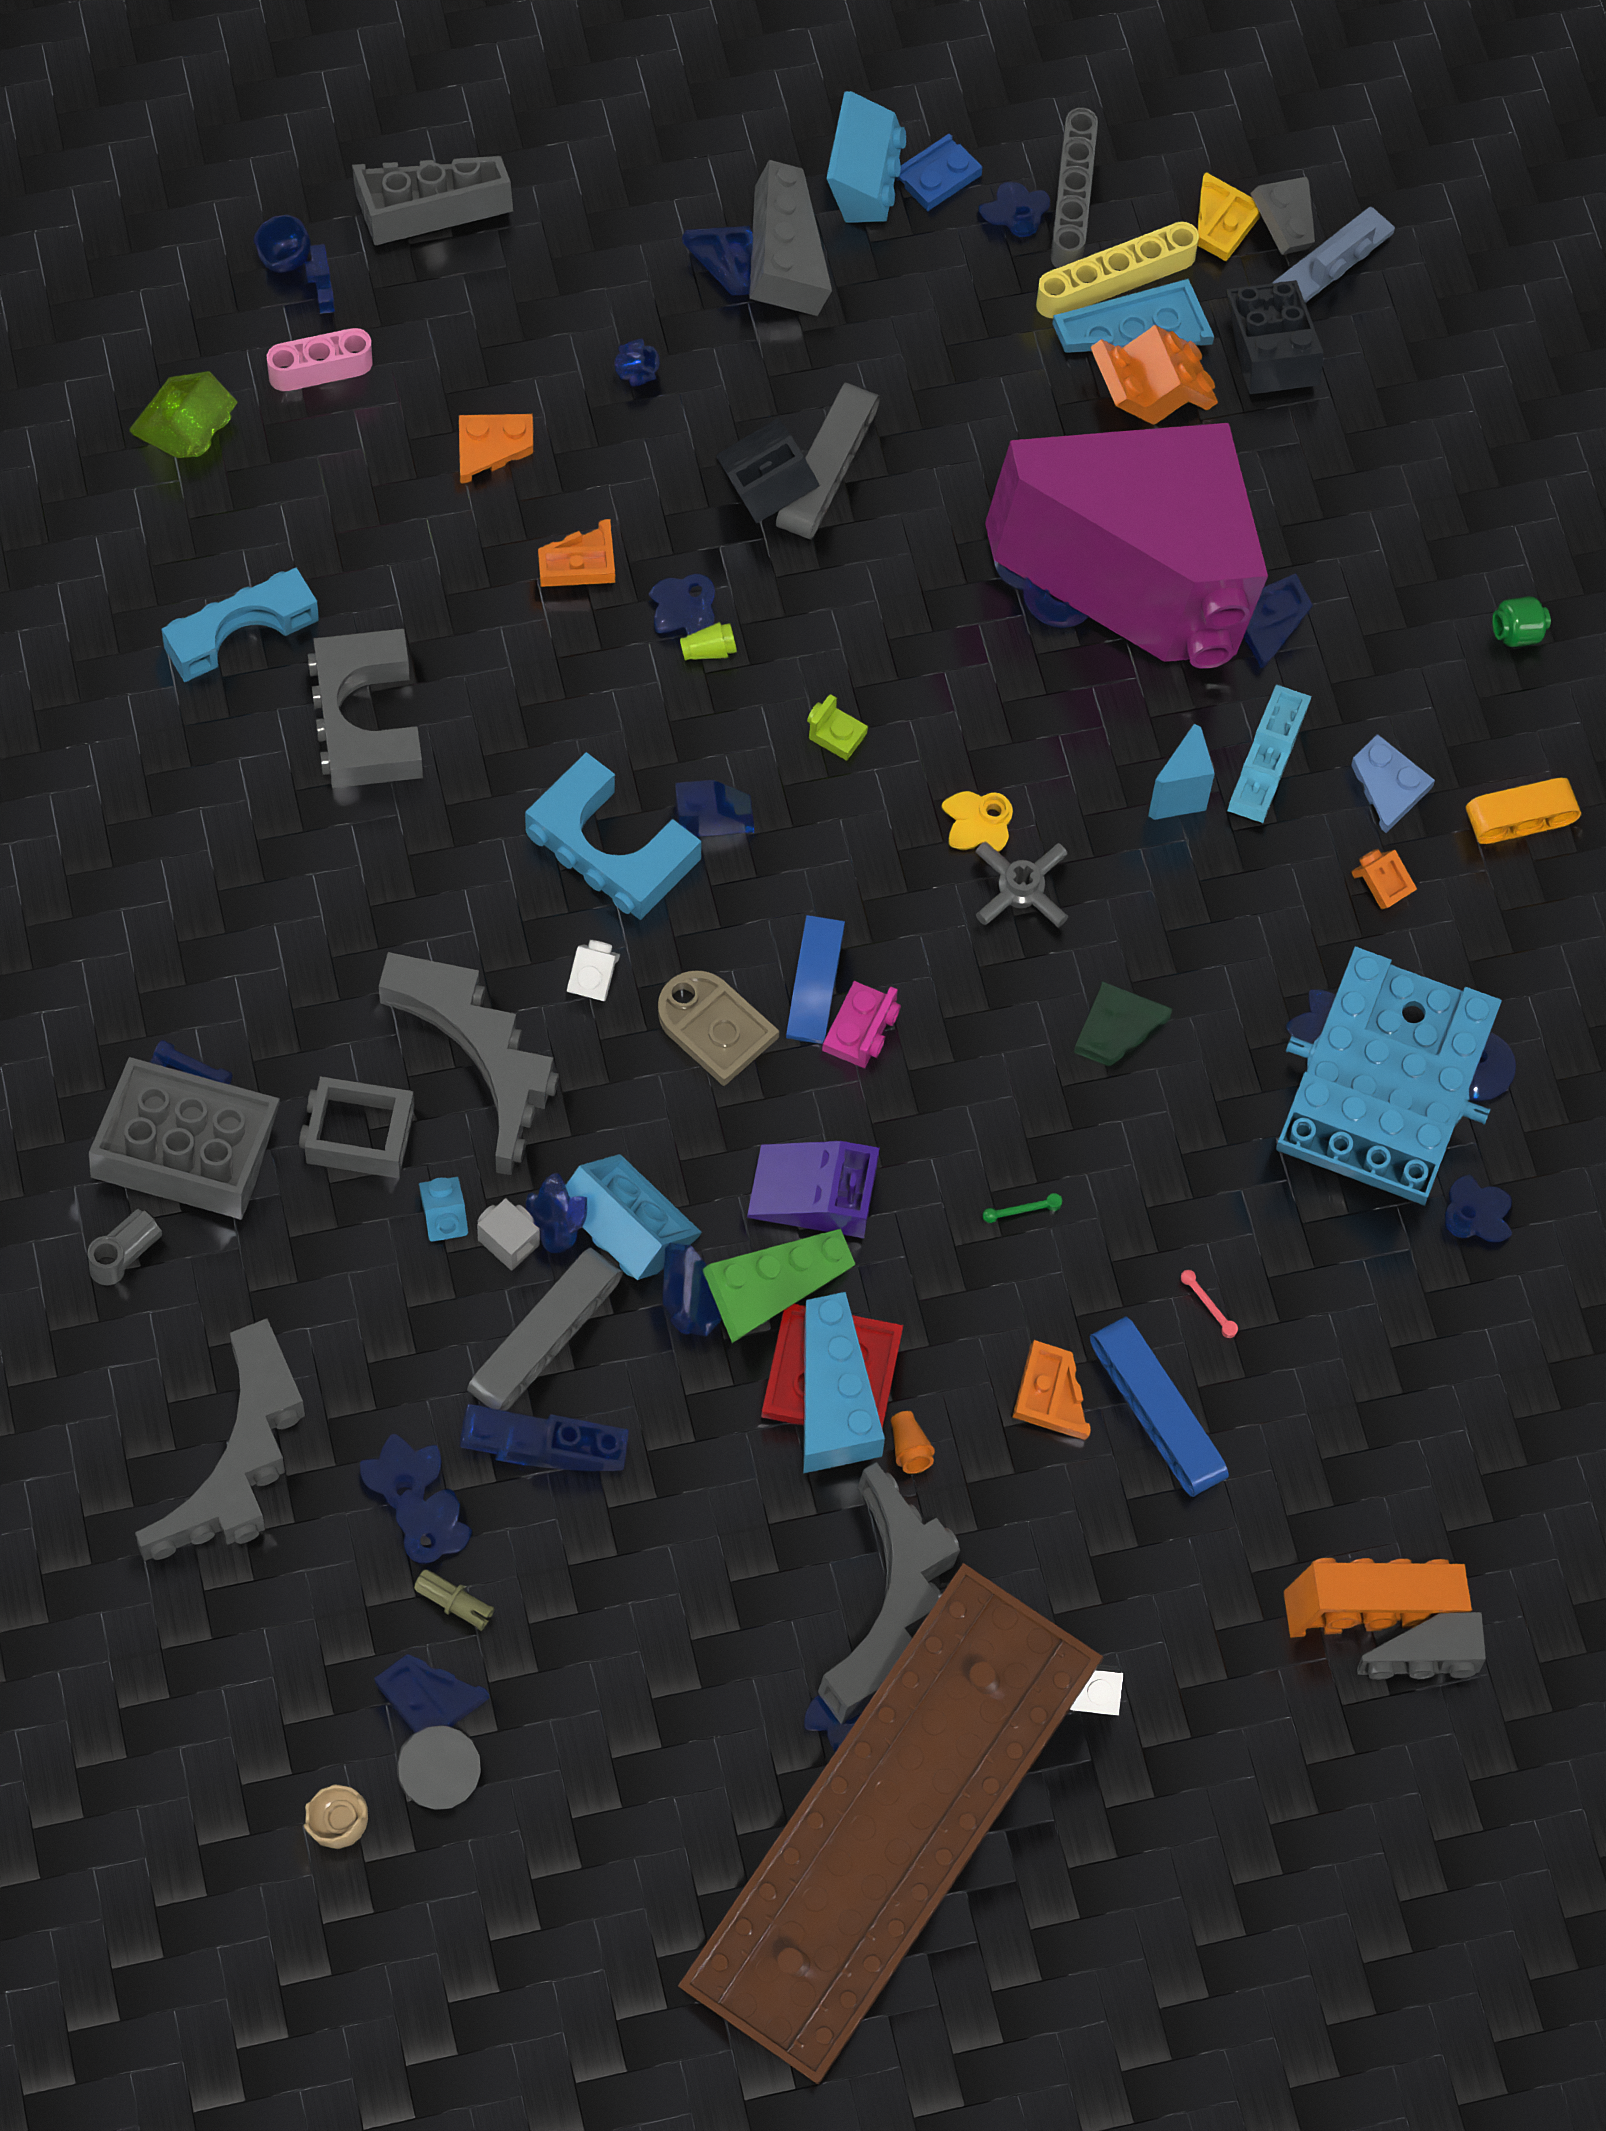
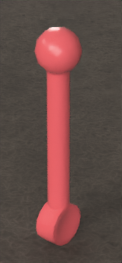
[1181,1270,1238,1338]

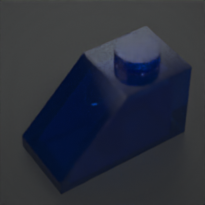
[675,780,755,837]
[663,1242,722,1336]

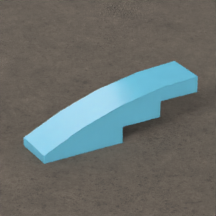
[1227,685,1312,823]

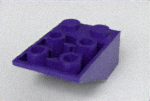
[747,1141,879,1238]

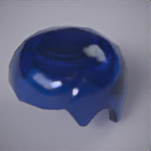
[254,214,311,273]

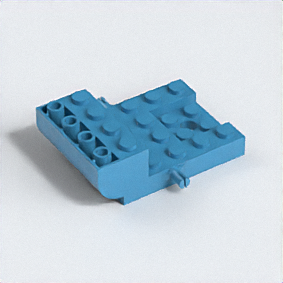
[1276,946,1502,1206]

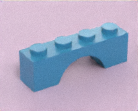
[161,567,319,682]

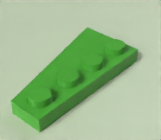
[703,1229,855,1343]

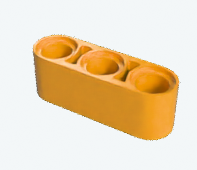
[1466,778,1581,844]

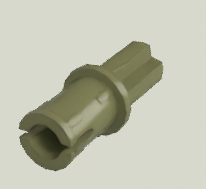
[414,1570,495,1631]

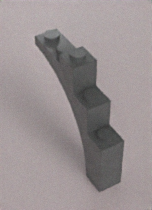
[379,952,559,1175]
[135,1319,305,1561]
[818,1462,960,1725]

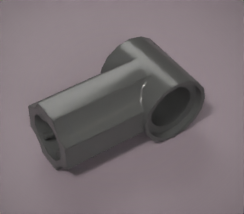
[88,1209,162,1285]

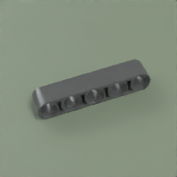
[1051,108,1098,268]
[776,382,880,540]
[467,1248,623,1415]

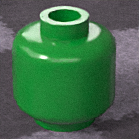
[1492,596,1551,647]

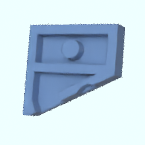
[1351,734,1435,833]

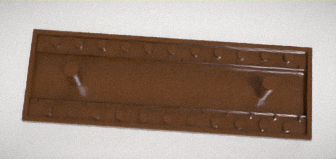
[678,1563,1104,2084]

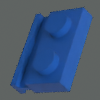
[895,134,983,211]

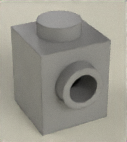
[477,1198,540,1271]

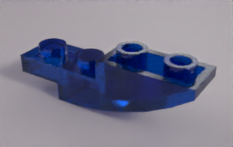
[459,1404,629,1471]

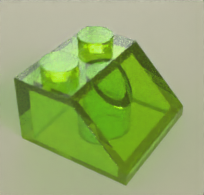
[129,371,238,458]

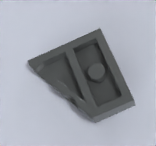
[1250,177,1315,255]

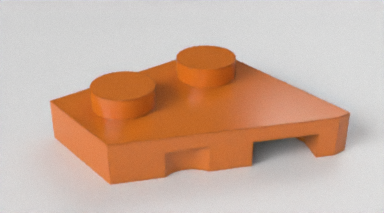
[538,519,615,587]
[1012,1340,1091,1440]

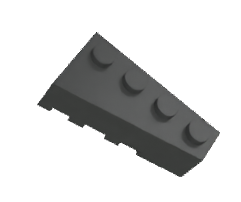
[352,156,513,245]
[749,160,832,316]

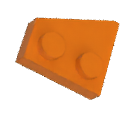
[459,414,533,483]

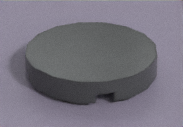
[397,1725,481,1810]

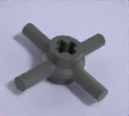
[976,841,1068,927]

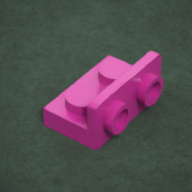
[822,981,901,1068]

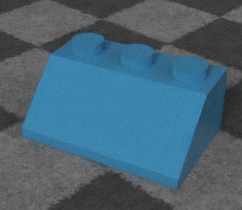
[827,91,906,222]
[555,1154,702,1280]

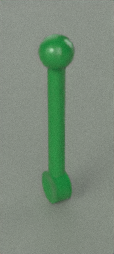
[982,1193,1062,1223]

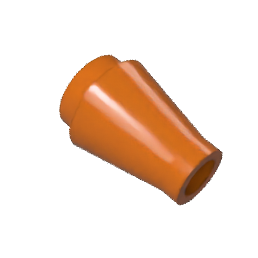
[890,1411,935,1474]

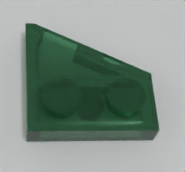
[1074,982,1172,1066]

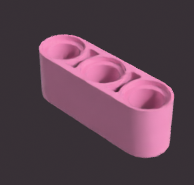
[267,328,373,391]

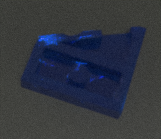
[682,226,753,295]
[1244,574,1313,668]
[375,1654,489,1733]

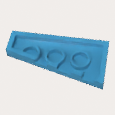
[1052,279,1214,352]

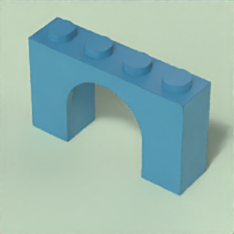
[525,752,702,920]

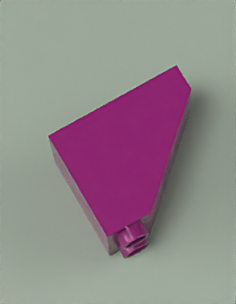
[985,423,1268,668]

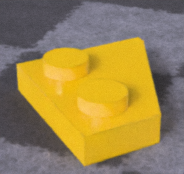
[1197,172,1261,261]

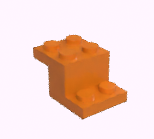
[1090,325,1218,425]

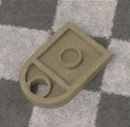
[658,971,779,1086]

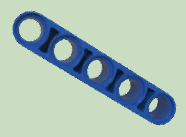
[1090,1316,1229,1497]

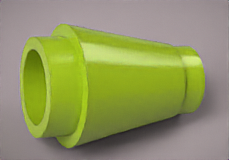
[680,622,737,661]

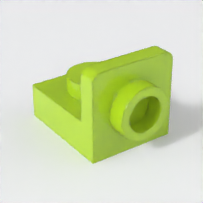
[807,694,868,761]

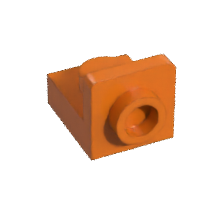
[1351,849,1417,909]

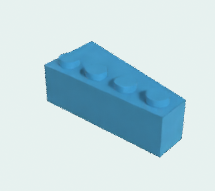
[803,1292,885,1473]

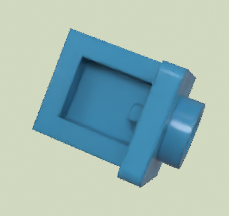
[419,1177,468,1241]

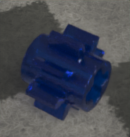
[615,339,660,387]

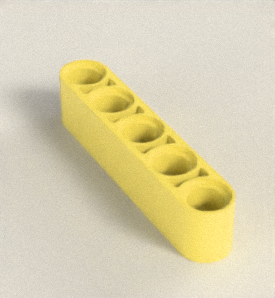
[1036,222,1199,318]

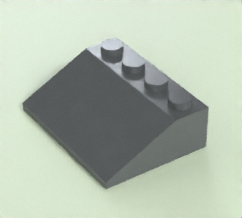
[89,1057,280,1220]

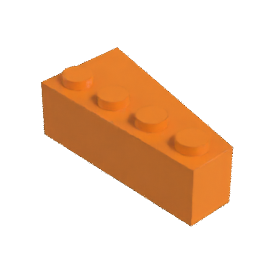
[1283,1558,1472,1638]

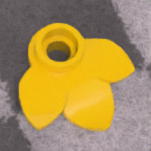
[942,791,1013,852]

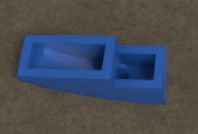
[786,915,845,1044]

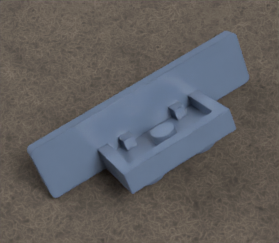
[1273,207,1395,303]

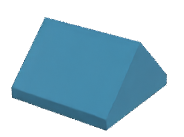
[1148,724,1215,820]

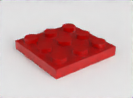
[762,1304,903,1429]

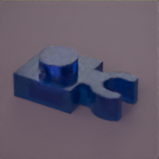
[305,244,335,314]

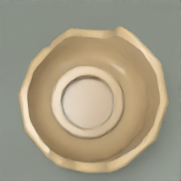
[303,1784,368,1849]

